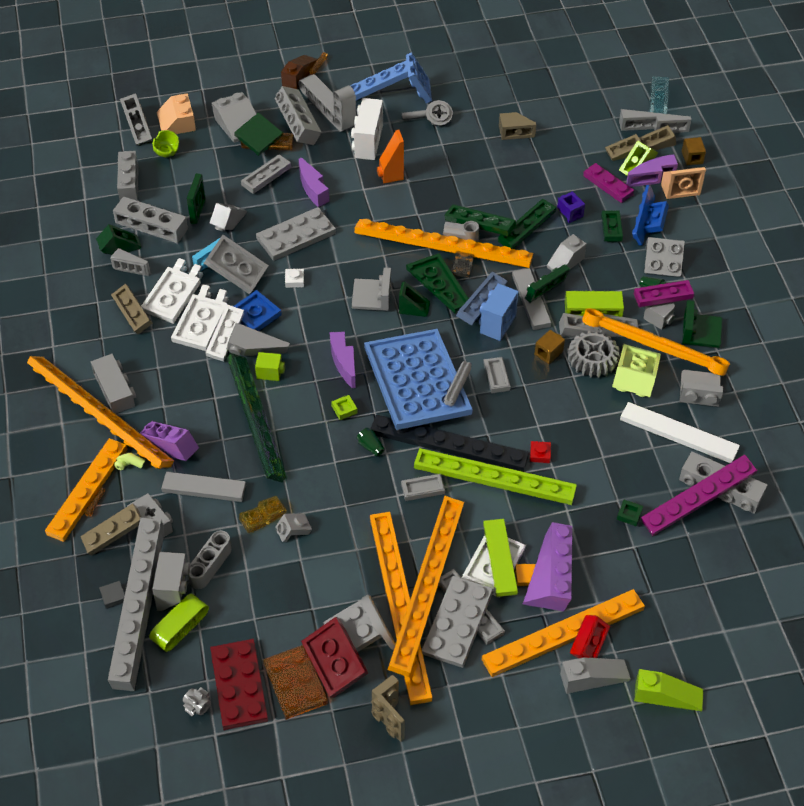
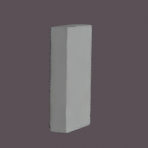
[483,357,511,393]
[401,474,445,501]

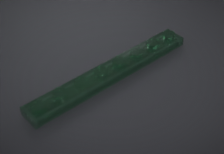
[227,353,287,482]

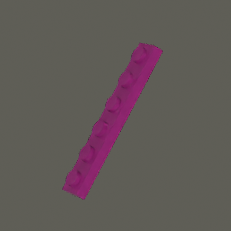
[641,455,757,537]

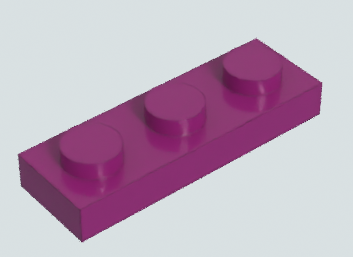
[583,163,634,203]
[634,280,694,307]

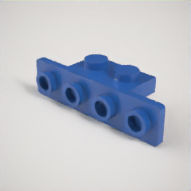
[632,185,669,246]

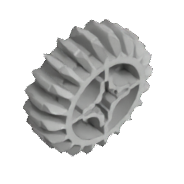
[568,331,620,378]

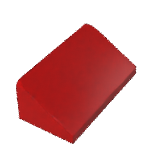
[570,615,610,658]

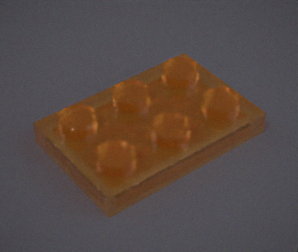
[263,645,328,720]

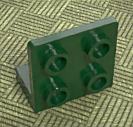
[682,300,722,348]

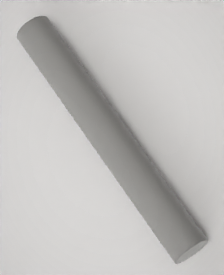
[402,108,442,120]

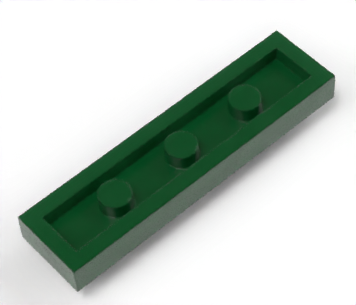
[498,199,557,249]
[444,204,516,236]

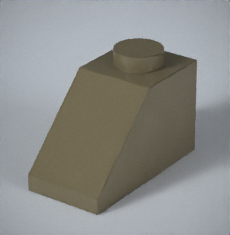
[499,112,536,140]

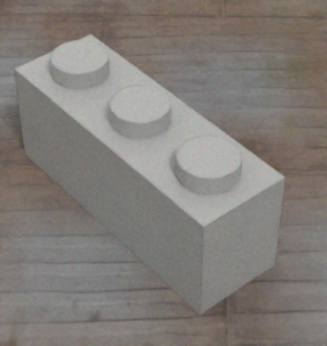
[117,151,138,201]
[90,354,136,414]

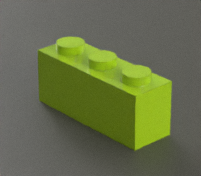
[564,291,624,317]

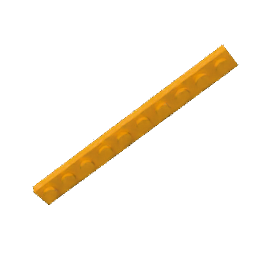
[354,219,533,268]
[27,356,174,469]
[387,496,464,677]
[370,512,432,705]

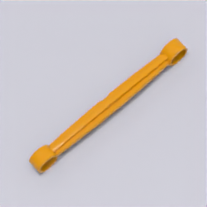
[582,308,730,376]

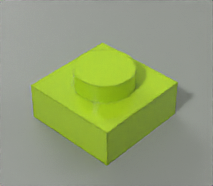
[331,395,358,420]

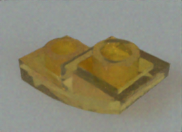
[239,496,286,533]

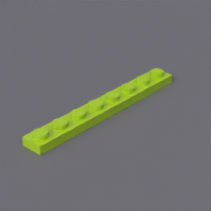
[414,448,577,505]

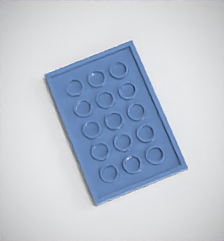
[364,329,472,430]

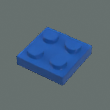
[233,290,282,331]

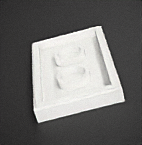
[461,536,526,598]

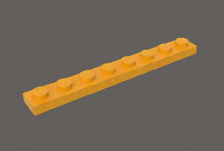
[482,589,645,677]

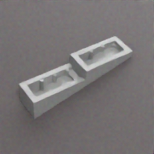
[619,109,691,133]
[559,313,638,337]

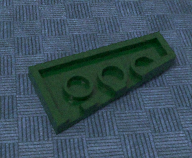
[406,253,469,314]

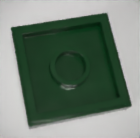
[234,112,283,156]
[186,173,206,224]

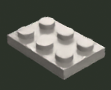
[204,235,269,294]

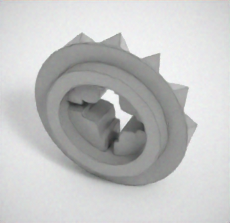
[426,100,453,127]

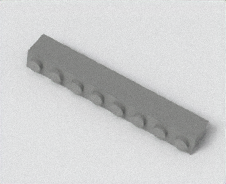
[108,517,165,691]

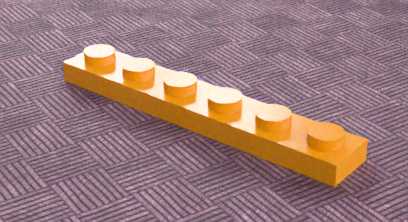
[45,438,127,542]

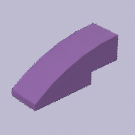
[626,154,678,187]
[299,158,329,207]
[330,332,356,388]

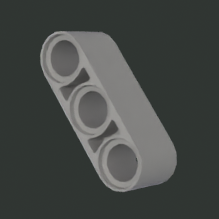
[188,530,232,589]

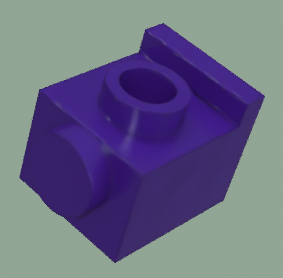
[557,191,585,223]

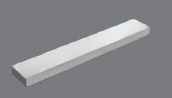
[620,402,740,463]

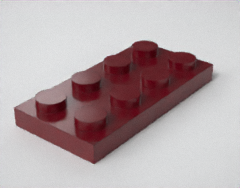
[210,639,268,730]

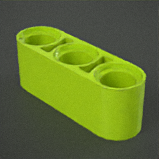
[149,594,209,652]

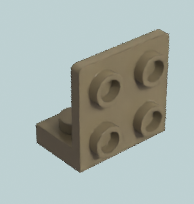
[371,675,405,742]

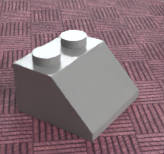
[152,552,190,611]

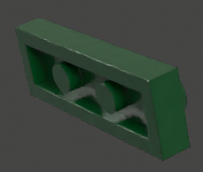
[525,264,570,303]

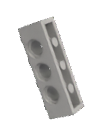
[275,86,321,145]
[113,196,188,243]
[679,451,768,514]

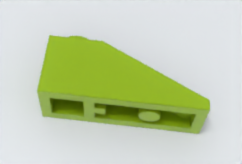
[634,669,703,711]

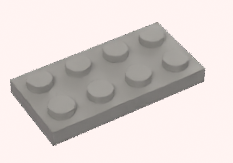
[256,207,336,261]
[422,576,493,668]

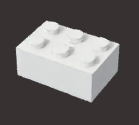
[351,98,383,160]

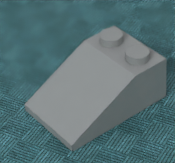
[212,92,256,143]

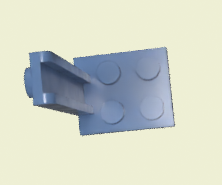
[351,52,432,103]

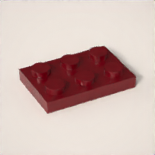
[301,617,368,698]

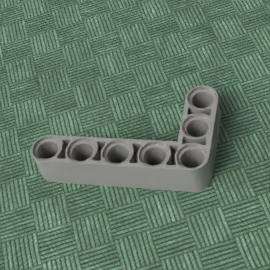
[298,74,356,132]

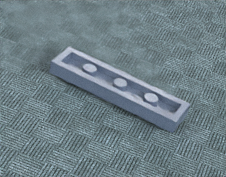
[456,271,507,326]

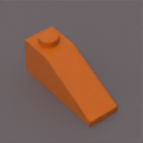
[377,130,404,183]

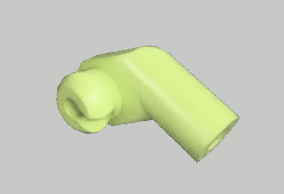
[114,453,145,470]

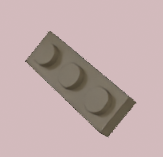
[111,284,153,334]
[80,503,142,556]

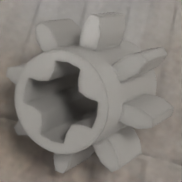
[183,687,211,717]

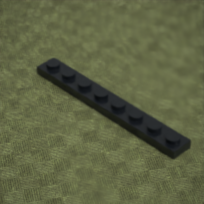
[370,414,529,472]

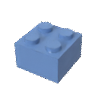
[479,283,519,341]

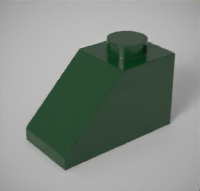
[96,224,142,255]

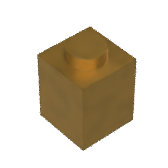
[682,137,706,165]
[534,330,565,364]

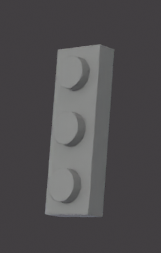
[241,155,291,194]

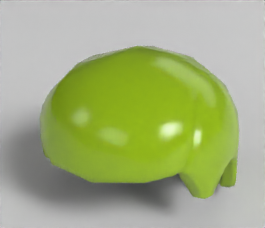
[152,130,179,158]

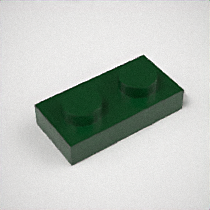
[601,211,623,241]

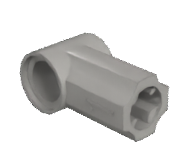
[443,221,479,242]

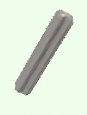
[444,361,472,407]

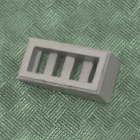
[110,248,151,276]

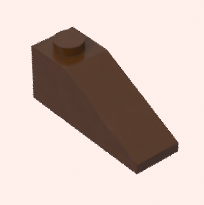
[281,55,318,89]

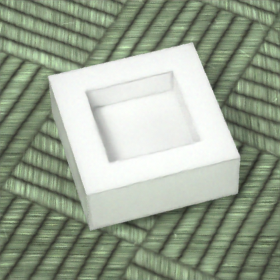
[285,269,304,288]

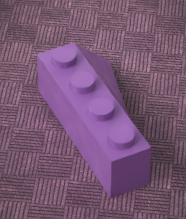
[523,522,572,612]

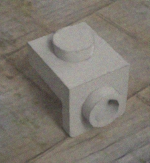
[276,513,312,542]

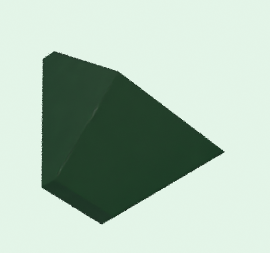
[399,281,430,317]

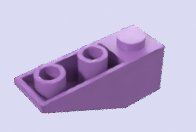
[140,421,199,461]

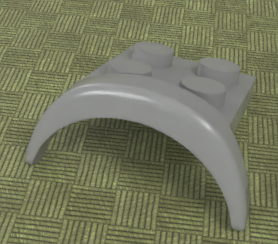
[323,594,396,652]

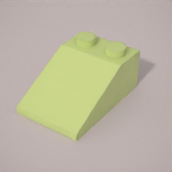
[612,344,661,397]

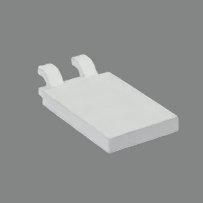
[141,258,203,324]
[171,284,229,351]

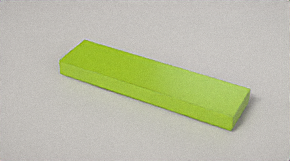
[483,519,518,597]

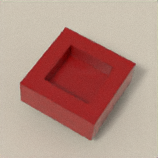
[530,441,551,463]

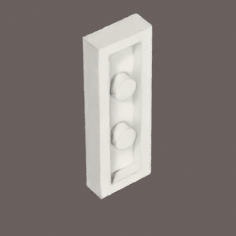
[206,304,244,362]

